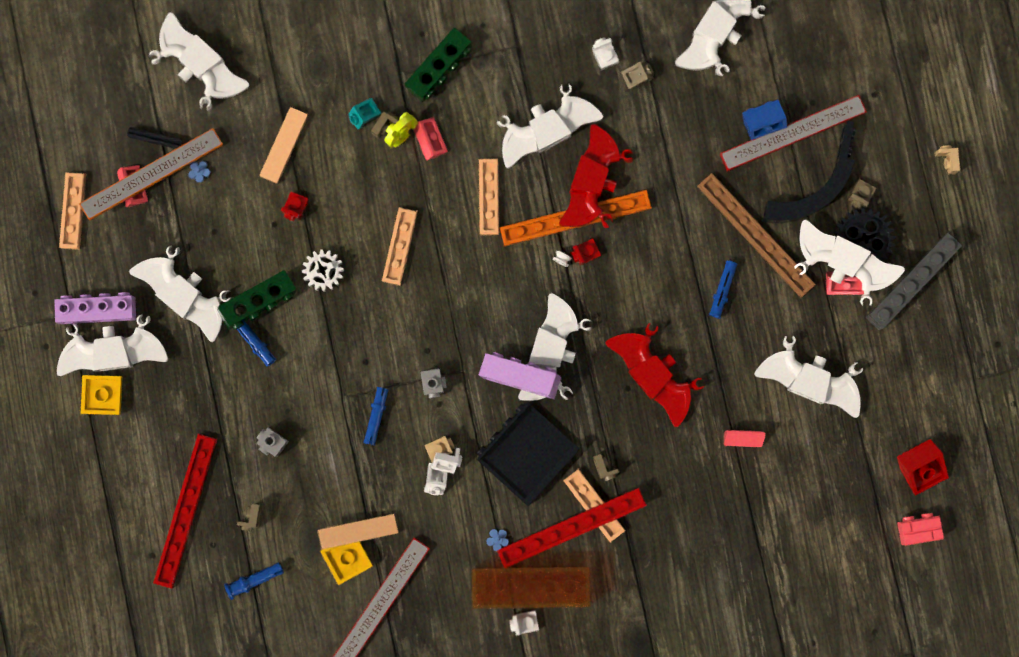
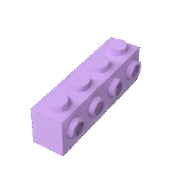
[54,292,136,324]
[479,352,561,399]

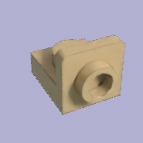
[935,145,960,174]
[424,436,455,462]

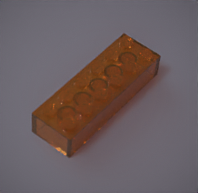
[472,566,590,609]

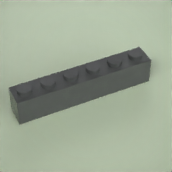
[865,233,962,330]

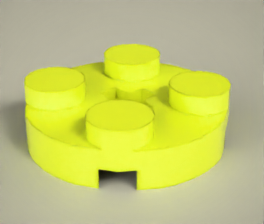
[385,112,417,148]

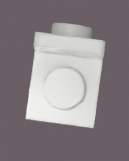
[592,38,619,70]
[431,447,462,474]
[424,463,447,495]
[509,611,539,635]

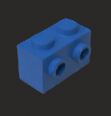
[742,100,787,140]

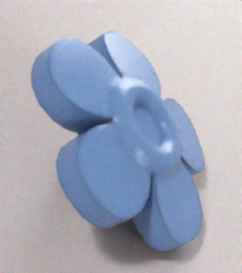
[188,161,210,182]
[486,529,509,551]

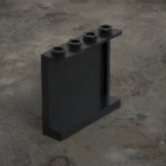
[476,402,580,506]

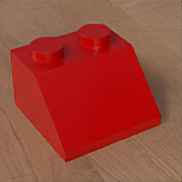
[897,439,949,496]

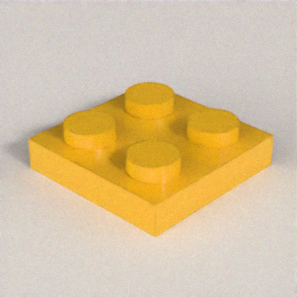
[81,375,123,415]
[320,542,373,585]

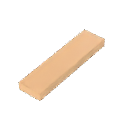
[259,107,308,184]
[479,159,499,235]
[59,172,86,250]
[382,207,418,286]
[563,469,625,542]
[318,514,398,550]

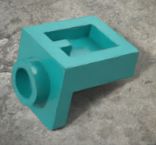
[348,98,381,130]

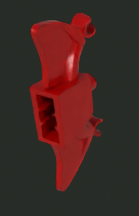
[559,124,633,228]
[605,322,704,427]

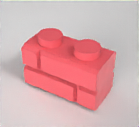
[897,513,944,546]

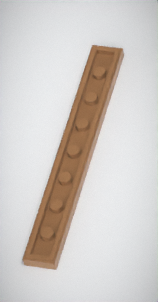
[697,173,816,298]

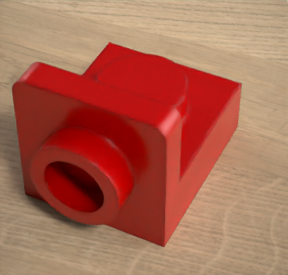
[281,192,309,221]
[571,238,601,266]

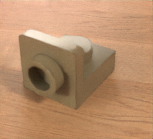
[621,62,654,89]
[371,112,398,138]
[848,179,876,209]
[593,454,619,481]
[237,504,262,531]

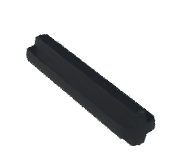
[127,127,183,149]

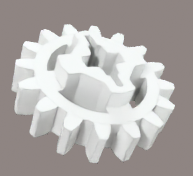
[302,250,344,292]

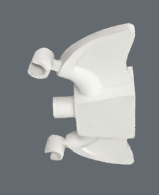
[675,0,765,76]
[149,13,250,111]
[497,84,603,168]
[795,220,904,305]
[129,245,234,342]
[518,293,592,401]
[57,314,168,376]
[754,336,863,418]

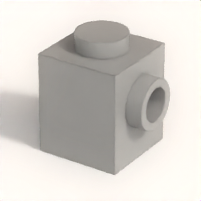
[421,369,447,399]
[256,428,289,457]

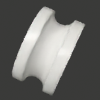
[552,251,572,267]

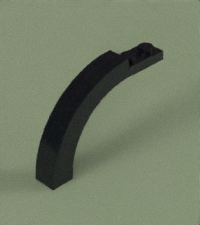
[762,121,856,223]

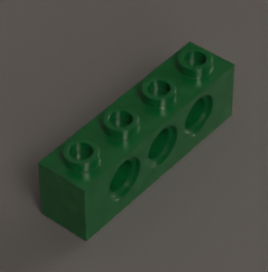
[404,27,472,102]
[217,270,296,330]

